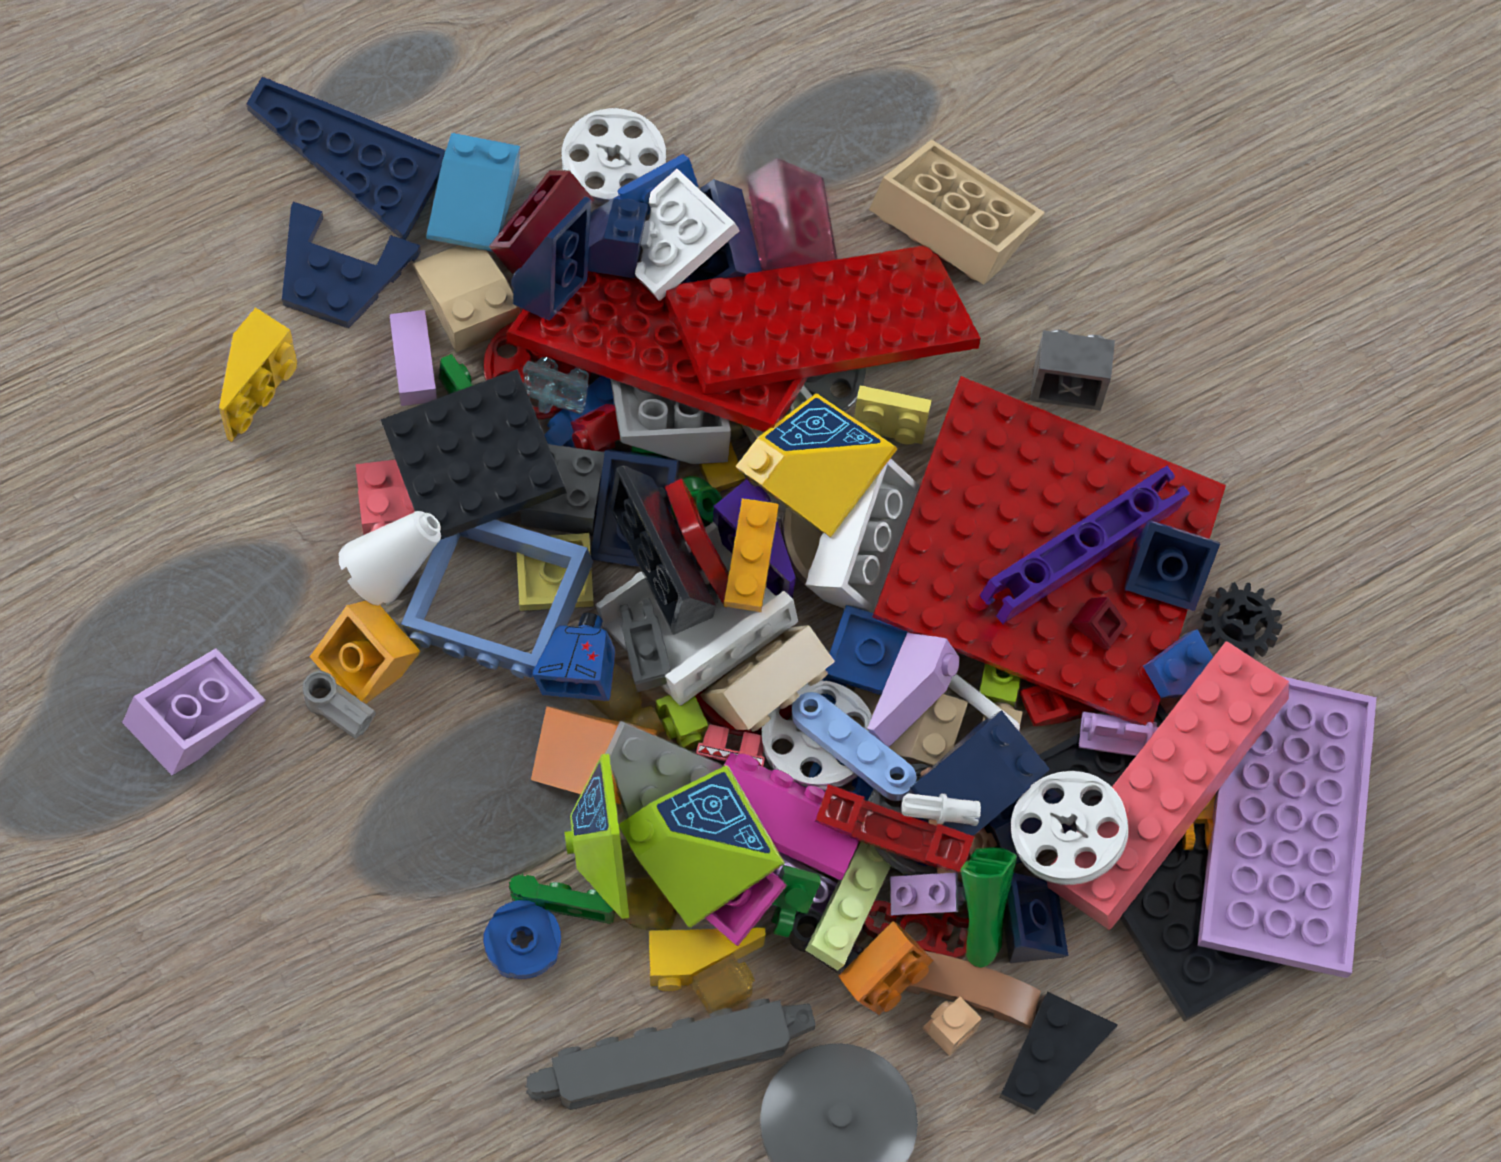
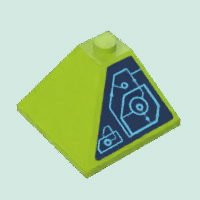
[564,754,629,919]
[619,765,785,927]

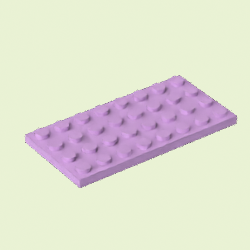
[1198,676,1376,978]

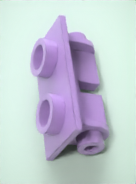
[1079,712,1158,756]
[891,873,967,915]

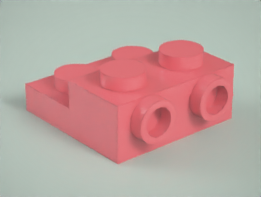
[356,460,415,535]

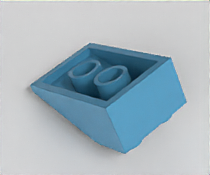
[426,133,520,252]

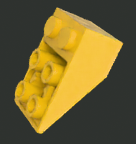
[219,307,297,442]

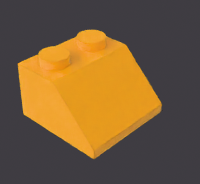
[309,601,421,704]

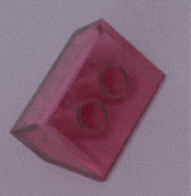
[747,158,838,270]

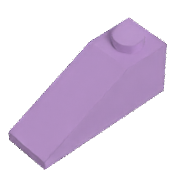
[867,633,960,747]

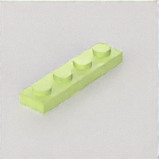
[806,841,891,971]

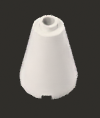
[339,511,441,606]

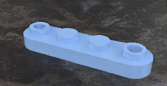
[792,692,916,801]

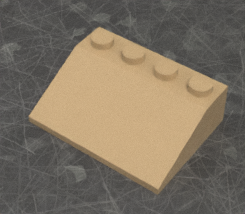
[869,139,1045,285]

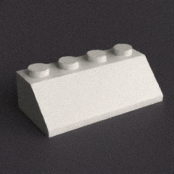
[805,459,920,613]

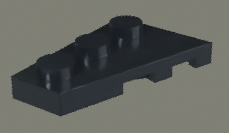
[999,991,1118,1114]

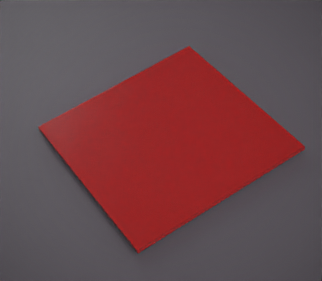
[872,376,1226,726]

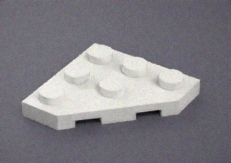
[635,169,740,301]

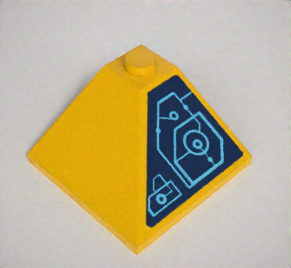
[736,393,897,538]

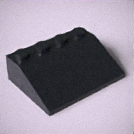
[610,465,718,635]

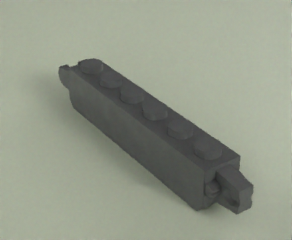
[525,998,816,1110]

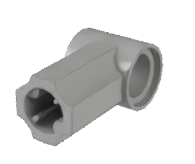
[303,671,376,739]

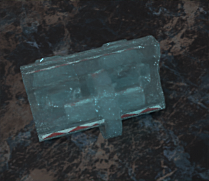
[523,357,589,414]

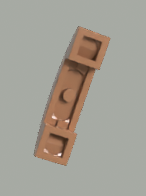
[905,951,1041,1029]

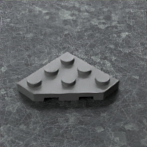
[605,721,723,819]

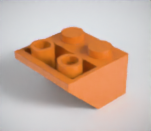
[838,921,934,1015]

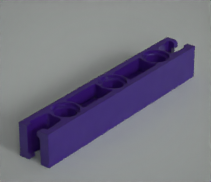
[980,466,1190,624]

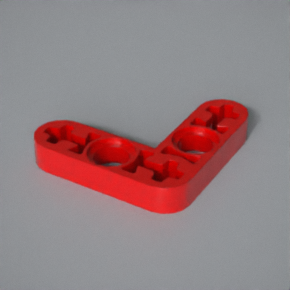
[665,478,729,608]
[862,882,969,960]

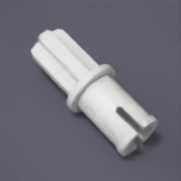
[901,793,981,826]

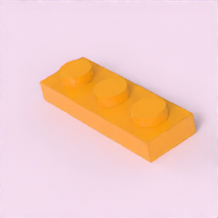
[724,498,779,612]

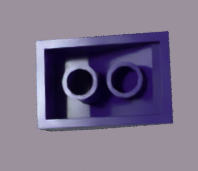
[713,479,795,599]

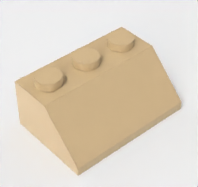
[700,625,835,731]

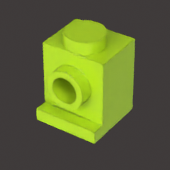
[655,695,709,750]

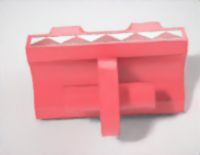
[696,724,766,767]

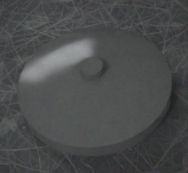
[760,1044,918,1162]

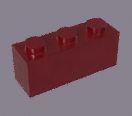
[489,170,594,275]

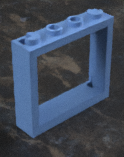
[401,520,593,679]

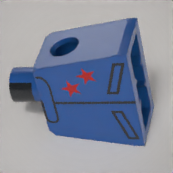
[532,613,615,701]

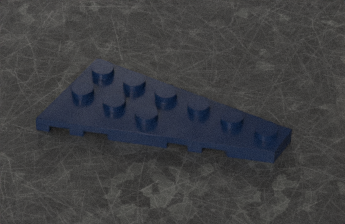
[246,76,446,240]

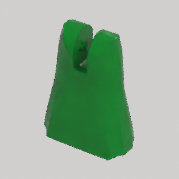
[961,847,1017,968]

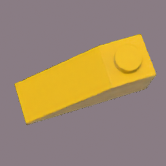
[649,927,766,991]

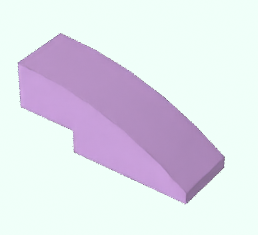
[389,310,437,406]

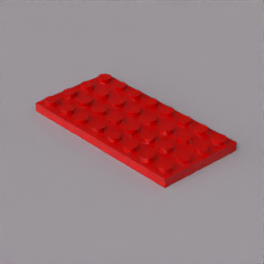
[664,246,981,394]
[507,271,808,432]

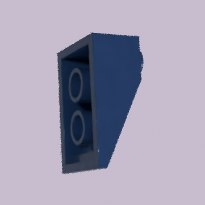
[511,196,591,321]
[591,449,681,567]
[910,710,1049,836]

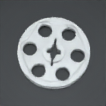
[562,108,666,206]
[762,680,872,791]
[1011,771,1129,885]

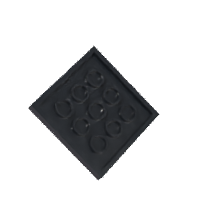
[380,369,567,540]

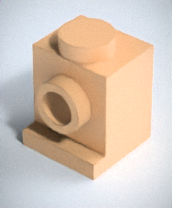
[922,996,982,1056]

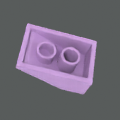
[122,648,265,775]

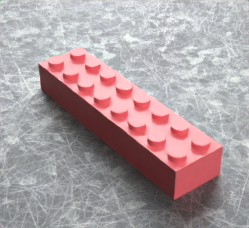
[1047,641,1289,930]

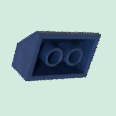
[681,179,762,284]

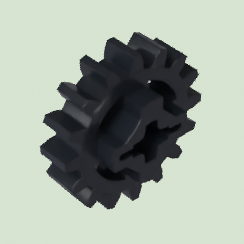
[1201,582,1283,658]

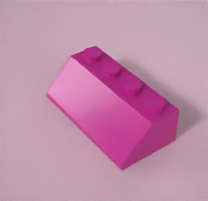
[724,752,859,881]

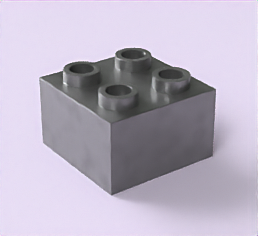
[1030,330,1115,411]

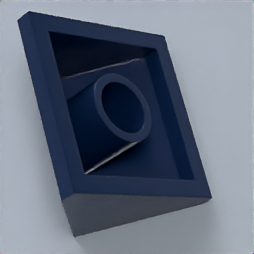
[1124,520,1220,611]
[1003,873,1069,963]

